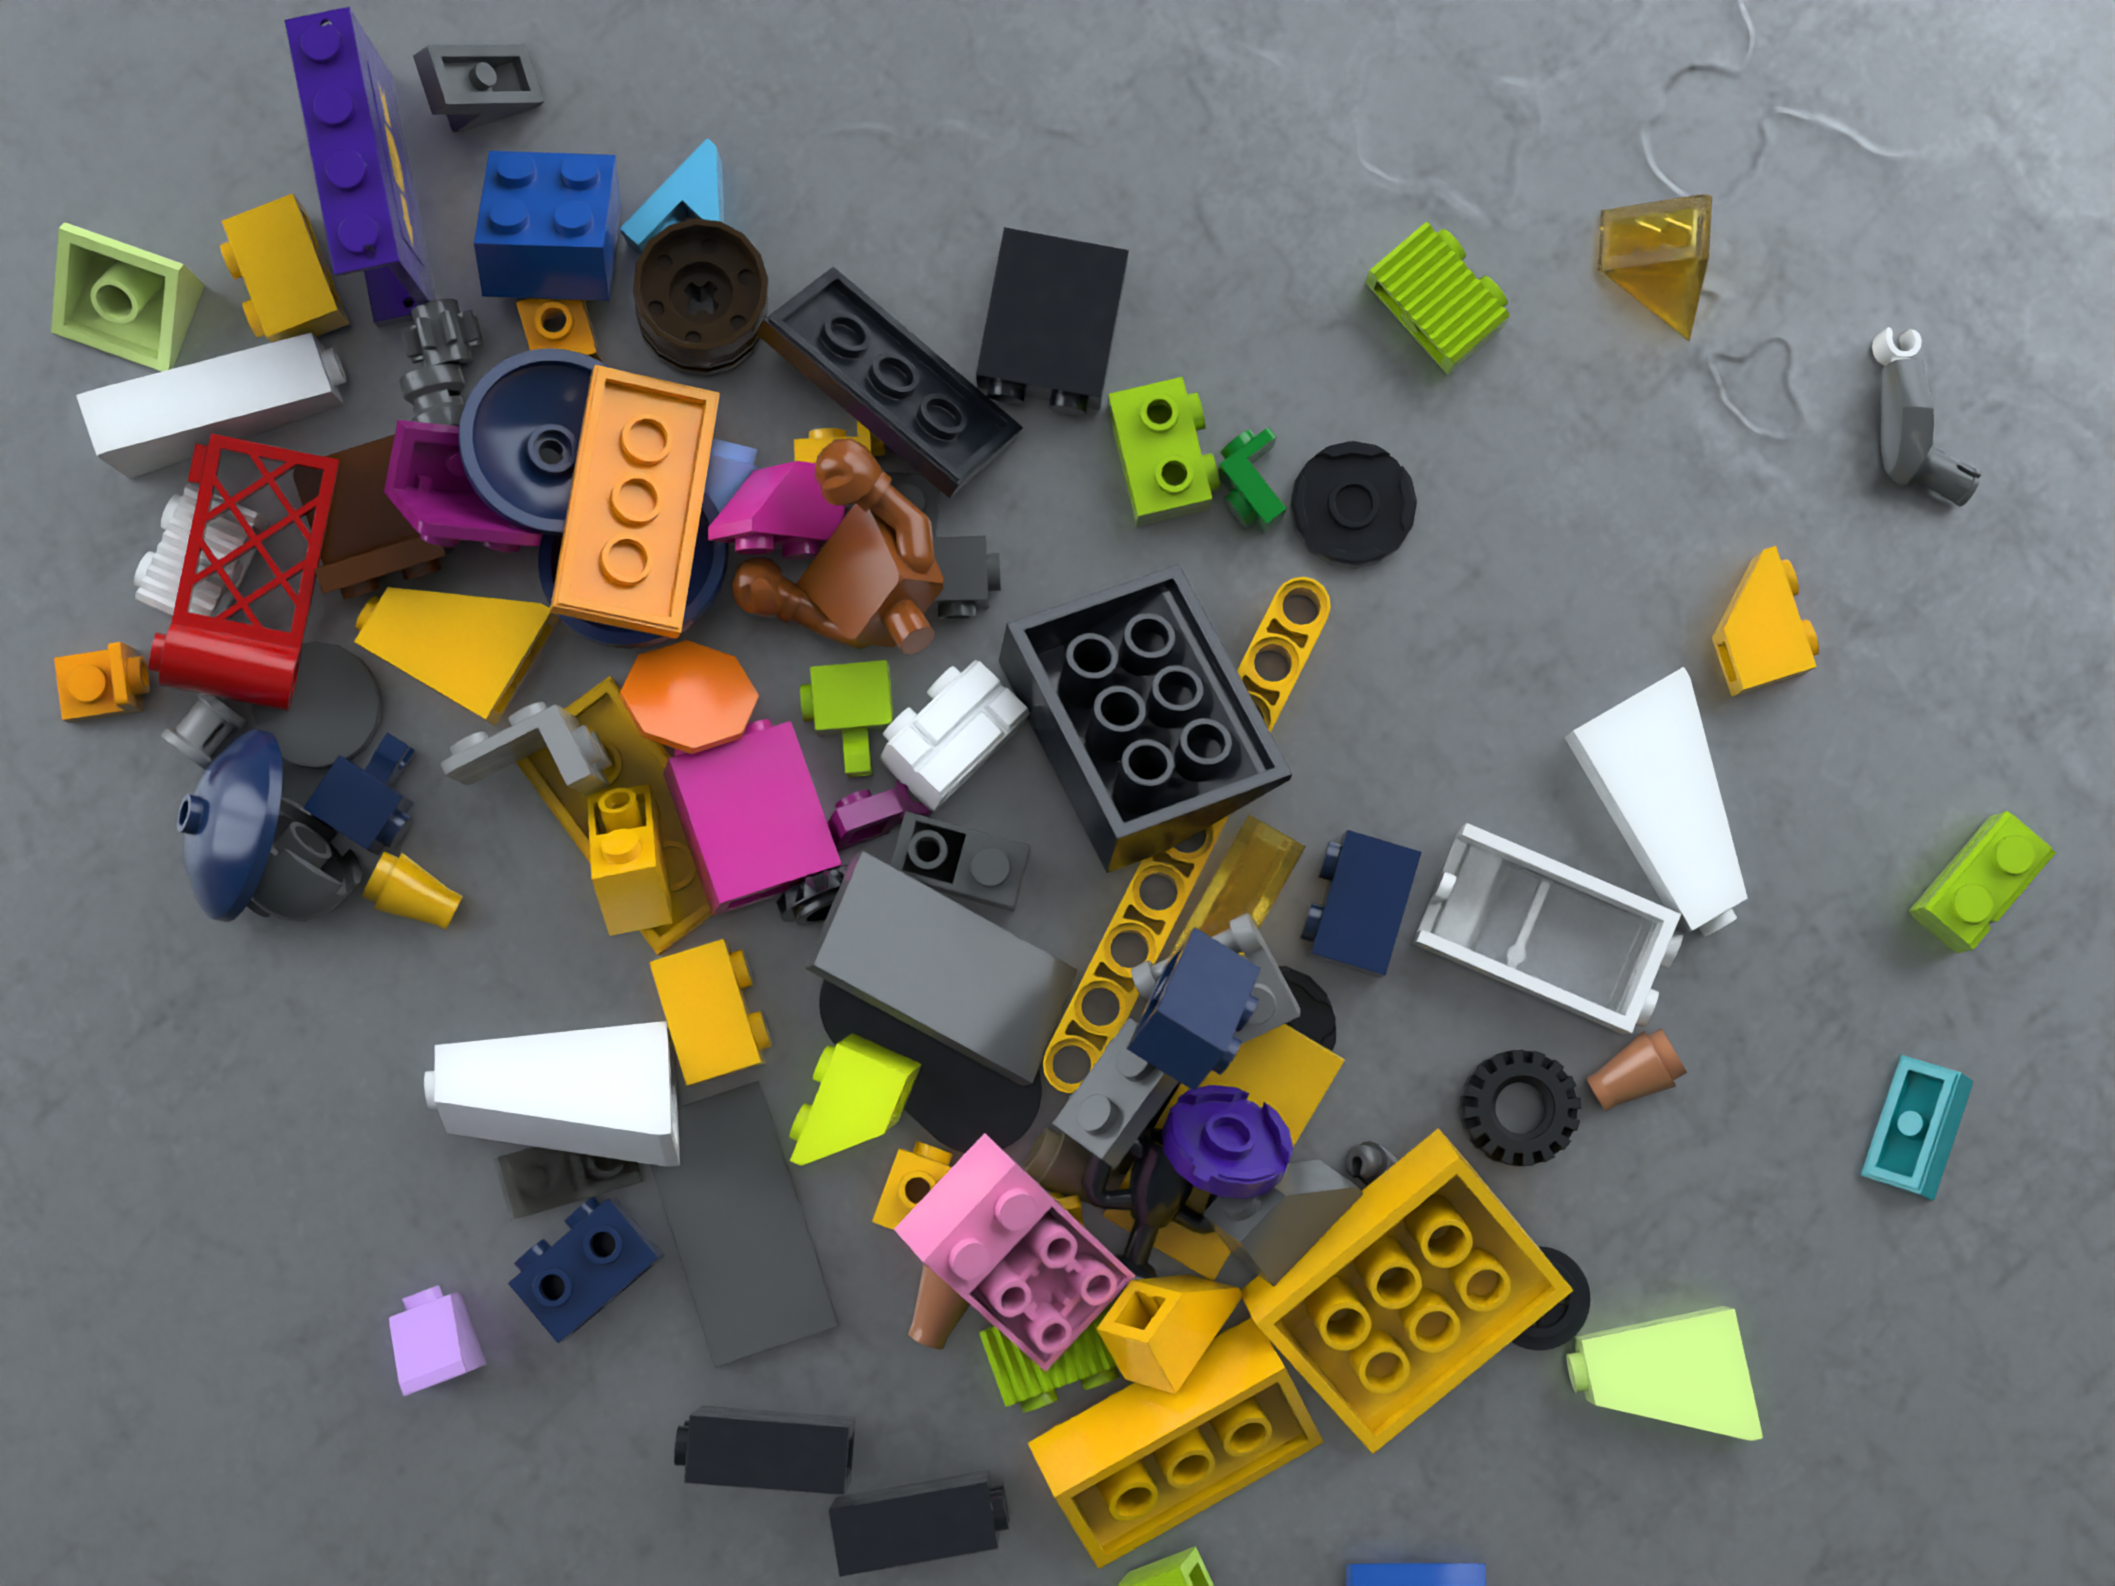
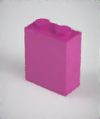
[663,719,842,916]

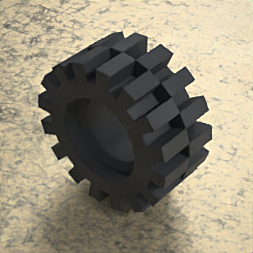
[1459,1049,1582,1166]

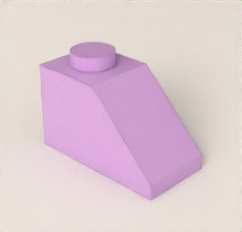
[389,1285,487,1396]

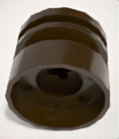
[633,218,768,376]

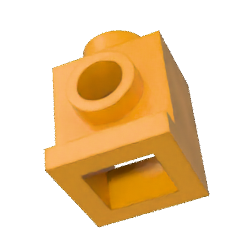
[516,298,603,363]

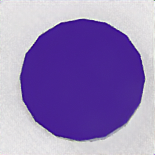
[1161,1085,1293,1199]

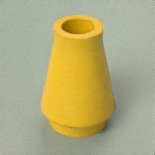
[361,851,463,930]

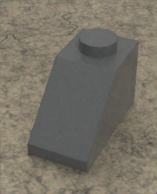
[1202,1159,1363,1287]

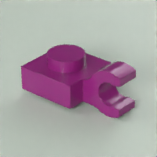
[827,779,934,852]

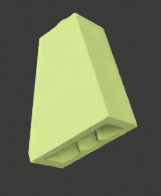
[1566,1306,1763,1441]

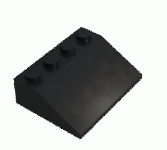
[998,564,1292,873]

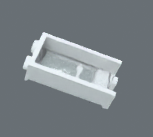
[1410,823,1683,1035]

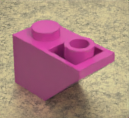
[708,461,845,560]

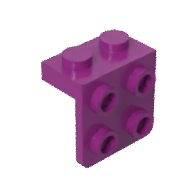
[384,420,543,552]

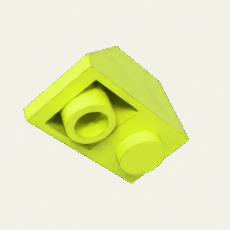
[789,1033,922,1166]

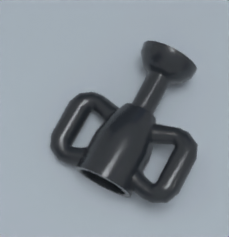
[1081,1128,1219,1292]

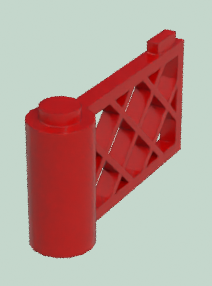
[148,433,340,711]

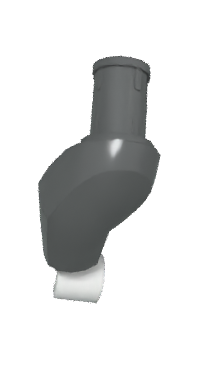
[1872,327,1981,507]

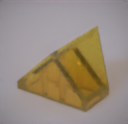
[1597,194,1712,341]

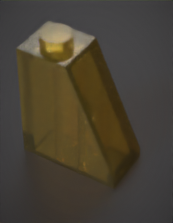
[1168,815,1306,958]

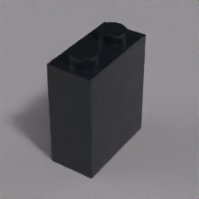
[976,227,1129,416]
[674,1406,856,1495]
[828,1470,1010,1577]

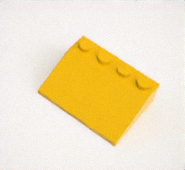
[1241,1128,1574,1454]

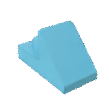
[620,138,724,256]

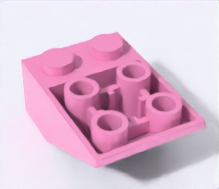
[894,1133,1135,1372]

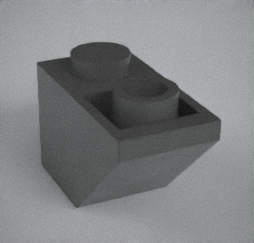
[890,811,1031,912]

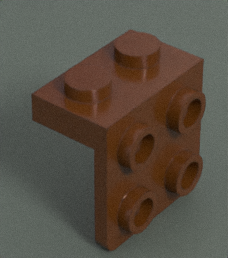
[293,434,453,600]

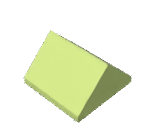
[51,222,205,371]

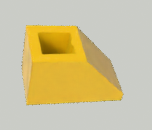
[1712,546,1819,697]
[587,783,673,936]
[1096,1274,1243,1394]

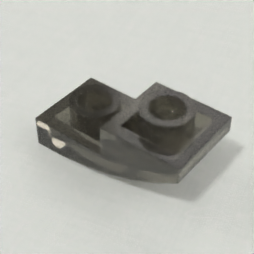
[493,1147,643,1221]

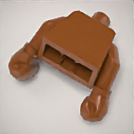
[731,438,944,655]

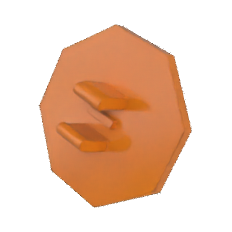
[619,640,759,754]

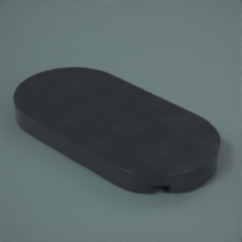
[819,979,1042,1153]

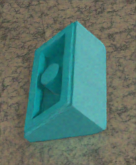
[1861,1055,1973,1201]

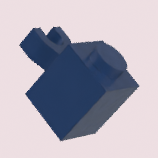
[303,732,417,855]

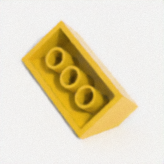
[1028,1317,1324,1570]

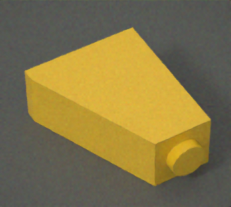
[354,587,561,727]

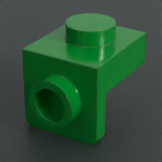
[1218,427,1287,534]

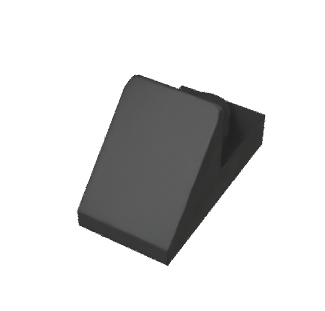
[413,45,544,132]

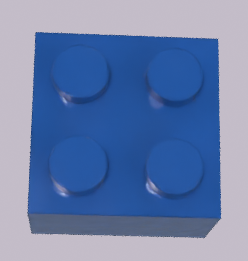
[474,151,622,301]

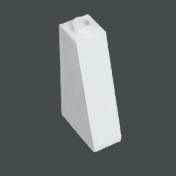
[76,332,347,479]
[1564,667,1748,937]
[424,1021,680,1167]

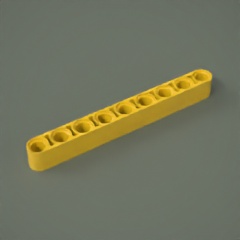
[1043,577,1331,1094]

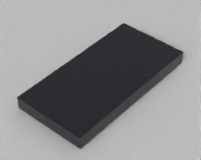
[756,267,1023,499]

